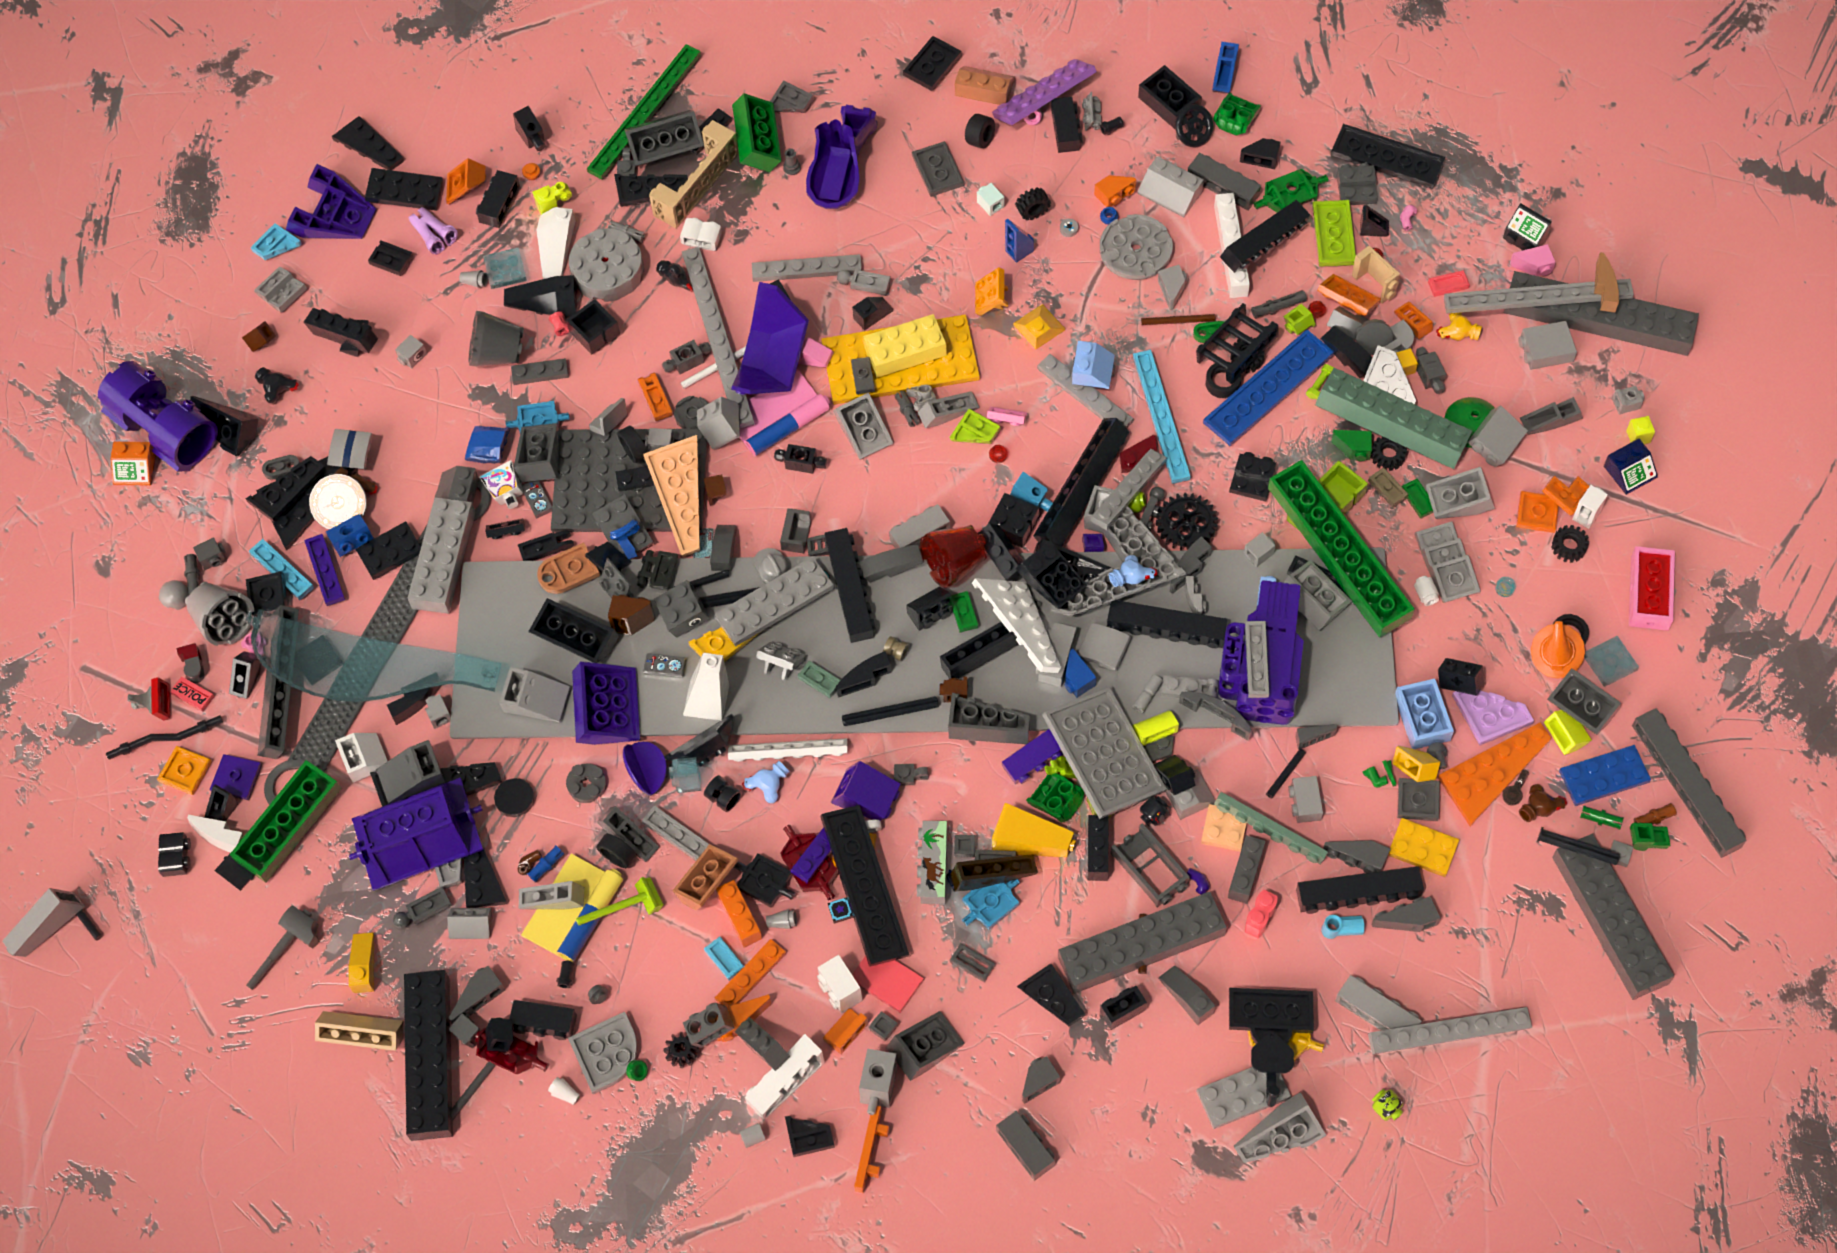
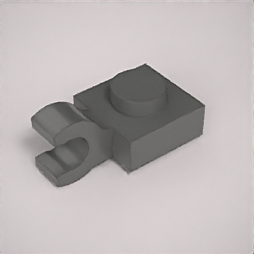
[617,148,636,176]
[894,764,928,785]

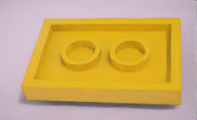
[1388,818,1459,877]

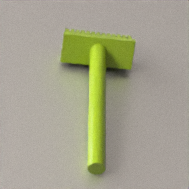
[576,877,664,926]

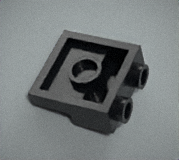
[1229,452,1277,502]

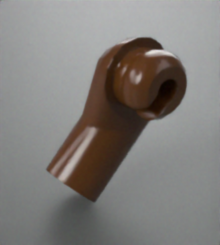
[517,850,542,875]

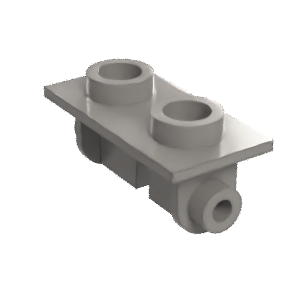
[1082,92,1102,131]

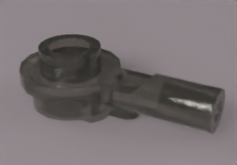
[1502,769,1529,806]

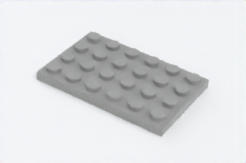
[1042,687,1167,819]

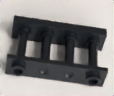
[1196,303,1279,384]

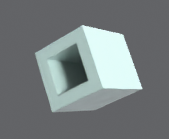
[977,183,1004,216]

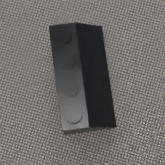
[528,598,619,663]

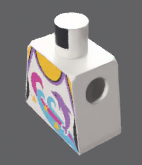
[480,460,523,509]

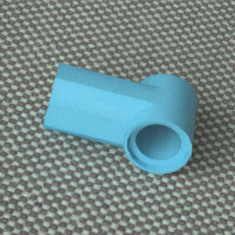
[1321,915,1364,939]

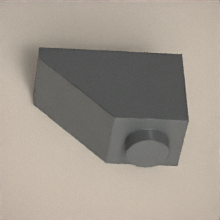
[1022,1056,1060,1104]

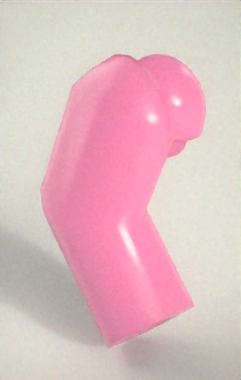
[1400,205,1417,231]

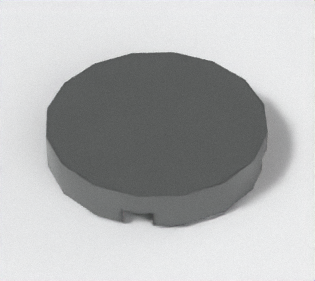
[1355,319,1393,355]
[674,396,709,429]

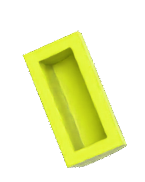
[1132,710,1179,746]
[1544,710,1592,755]

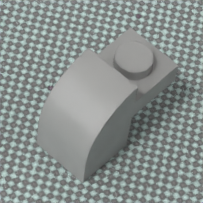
[1384,319,1414,352]

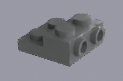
[1337,163,1378,205]

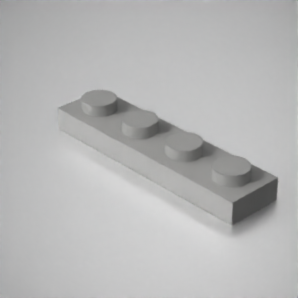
[1245,621,1269,698]
[642,806,709,861]

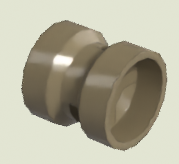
[883,636,909,661]

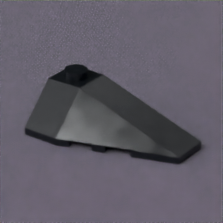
[190,396,258,456]

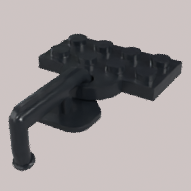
[1229,988,1314,1107]

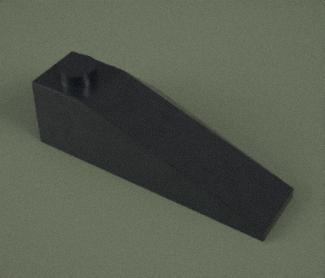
[504,275,577,319]
[1034,539,1113,581]

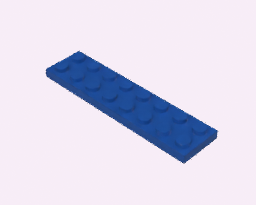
[1203,330,1334,446]

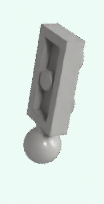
[837,269,891,295]

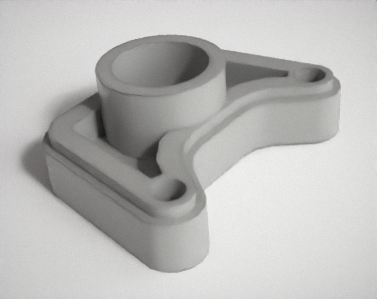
[906,385,936,411]

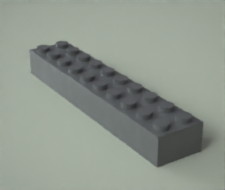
[1503,271,1699,356]

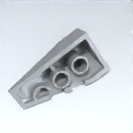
[1234,1092,1327,1163]

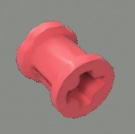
[549,312,569,336]

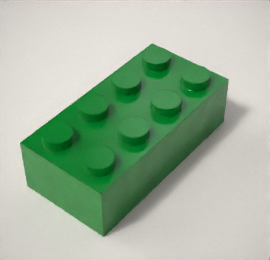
[732,93,782,172]

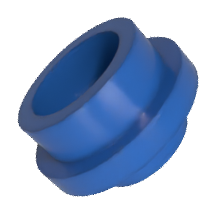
[1100,207,1118,224]

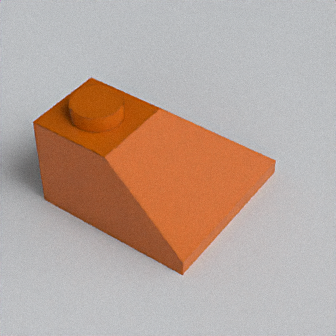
[446,158,486,204]

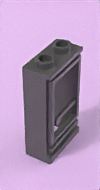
[1111,823,1189,908]

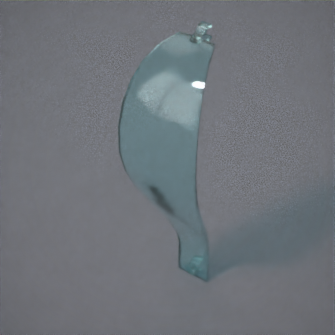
[246,609,502,702]

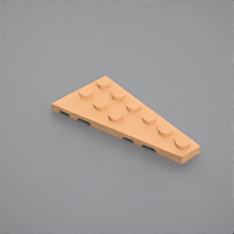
[643,435,700,557]

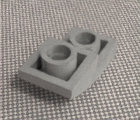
[1185,576,1206,614]

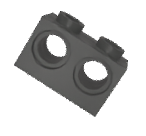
[683,1003,735,1048]

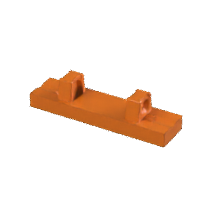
[854,1106,889,1193]

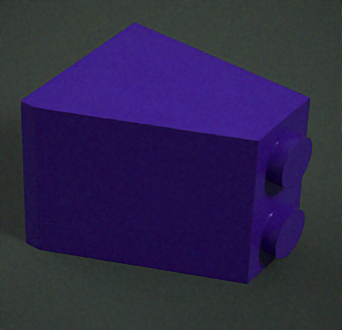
[831,761,901,821]

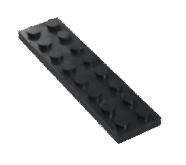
[820,805,909,967]

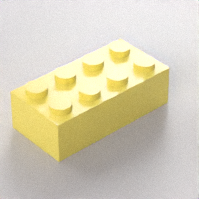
[863,314,947,378]

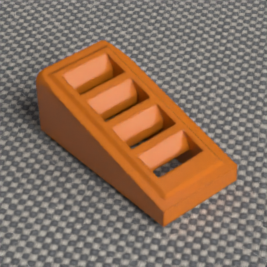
[1394,301,1433,339]

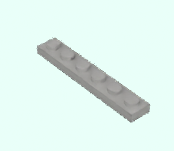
[752,254,862,282]
[1037,354,1133,429]
[1090,449,1167,530]

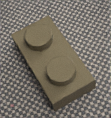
[1368,467,1408,508]

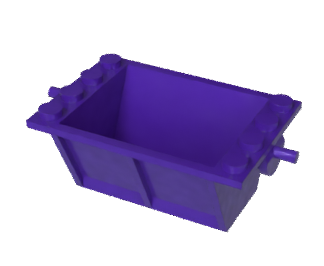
[349,778,483,891]

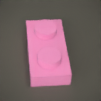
[987,406,1027,426]

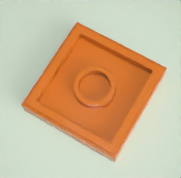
[1516,491,1558,533]

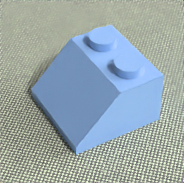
[1072,341,1115,389]

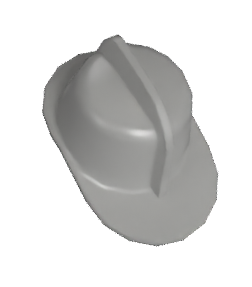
[754,548,790,584]

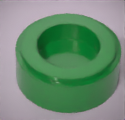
[626,1060,648,1081]

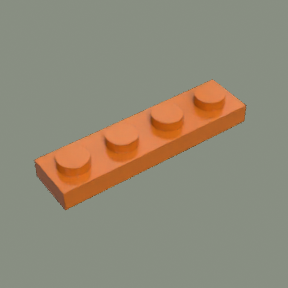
[714,939,786,1007]

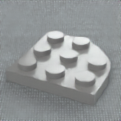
[568,1012,637,1094]

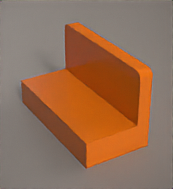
[823,1008,868,1055]

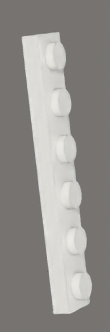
[728,738,848,762]

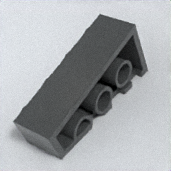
[948,693,1030,744]

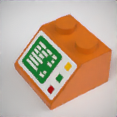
[110,441,156,486]

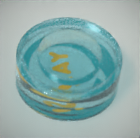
[1495,577,1516,597]

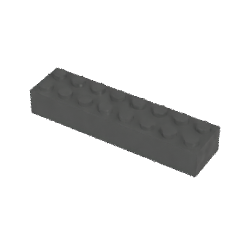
[1552,834,1675,1000]
[1058,892,1227,994]

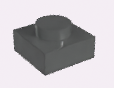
[954,835,975,857]
[869,1011,898,1041]

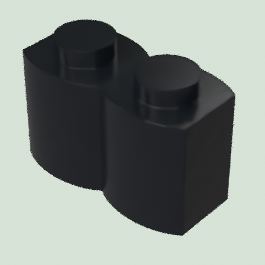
[158,832,191,877]

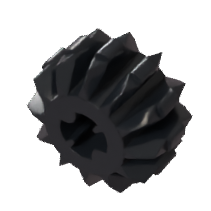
[663,1032,699,1068]

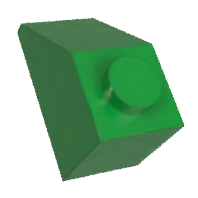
[1331,430,1372,461]

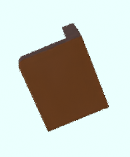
[242,321,276,352]
[704,474,727,506]

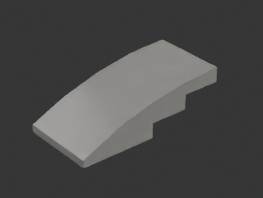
[1414,521,1481,603]

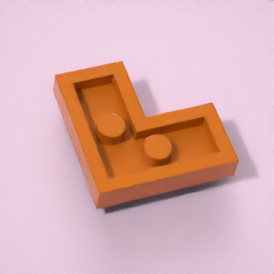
[1542,476,1590,516]

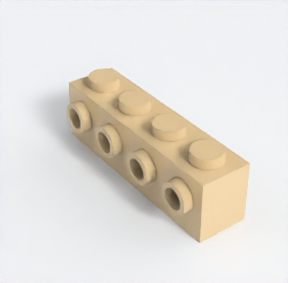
[315,1011,403,1051]

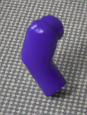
[1187,868,1210,895]

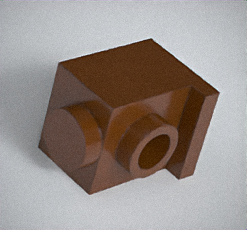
[940,677,968,702]

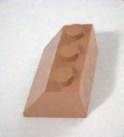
[955,66,1015,105]
[673,844,738,911]

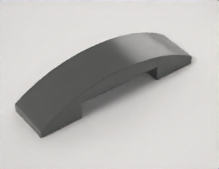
[1179,691,1252,740]

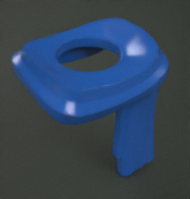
[610,519,640,559]

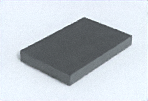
[912,141,964,197]

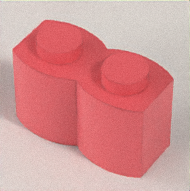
[1245,890,1277,938]

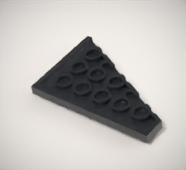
[256,456,368,550]

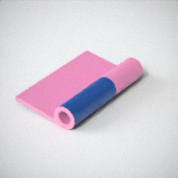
[739,369,831,456]

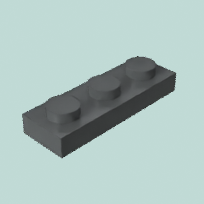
[511,358,569,385]

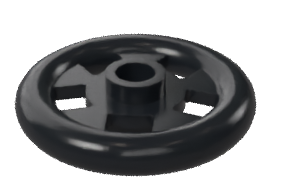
[1175,104,1213,147]

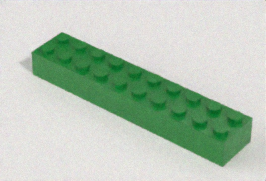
[1268,460,1415,638]

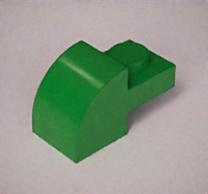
[1630,823,1671,851]

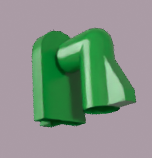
[1362,760,1397,788]

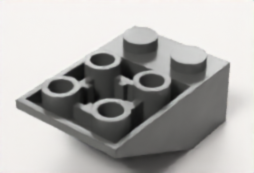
[376,740,445,804]

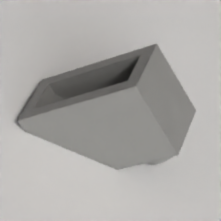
[1158,265,1187,310]

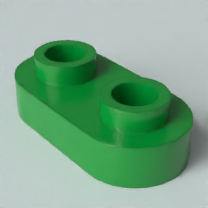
[1193,321,1230,343]

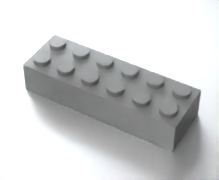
[407,497,475,614]

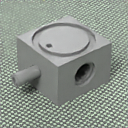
[859,1049,897,1115]

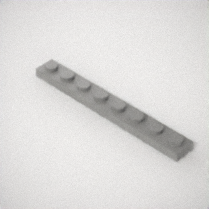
[1368,1007,1532,1055]

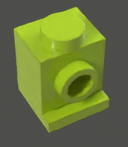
[1284,304,1316,335]

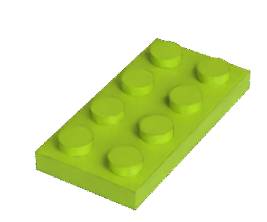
[1312,200,1356,267]

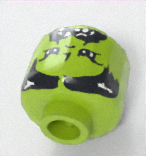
[1372,1089,1404,1121]

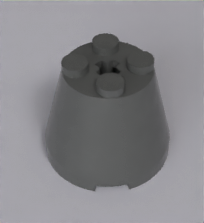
[468,311,524,367]

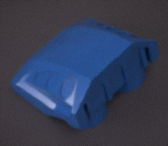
[465,426,510,464]

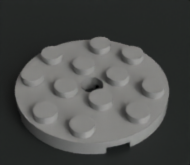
[1100,214,1173,280]

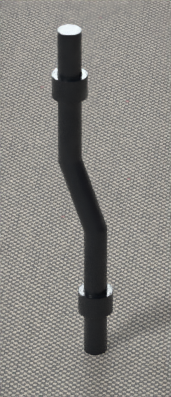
[106,715,223,760]

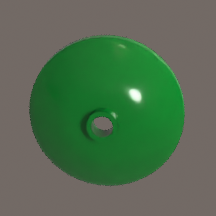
[1444,397,1495,448]

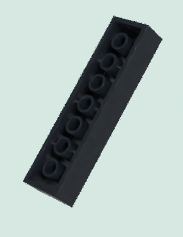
[404,970,453,1141]

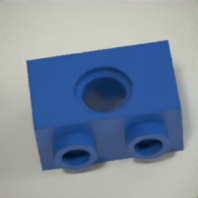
[326,514,374,557]

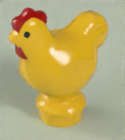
[1436,312,1482,341]

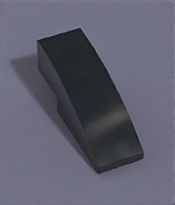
[1320,326,1373,378]
[836,651,891,698]
[387,674,442,725]

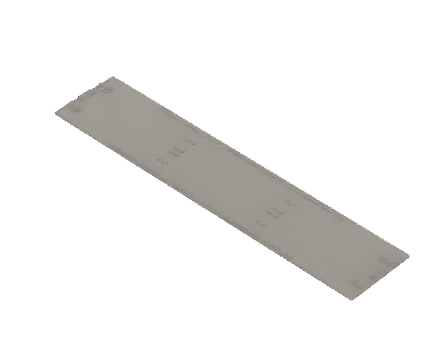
[450,547,1399,739]

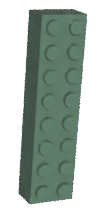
[1315,368,1472,469]

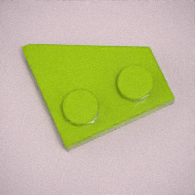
[949,409,1001,444]

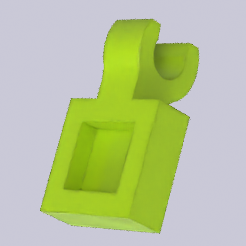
[1044,756,1077,779]

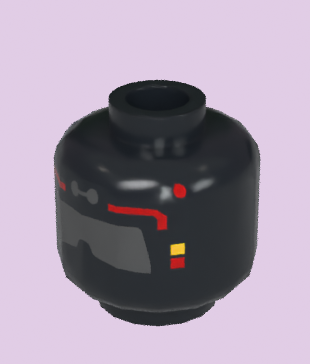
[1140,796,1170,826]

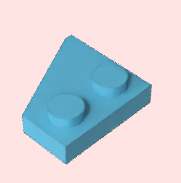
[250,223,302,260]

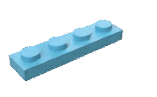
[249,539,314,600]

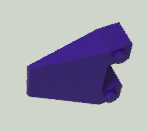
[286,164,376,239]

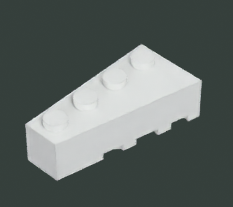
[745,1034,825,1120]

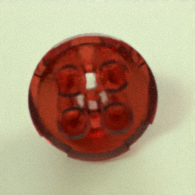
[920,525,987,588]

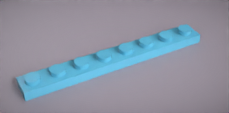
[1133,350,1191,484]

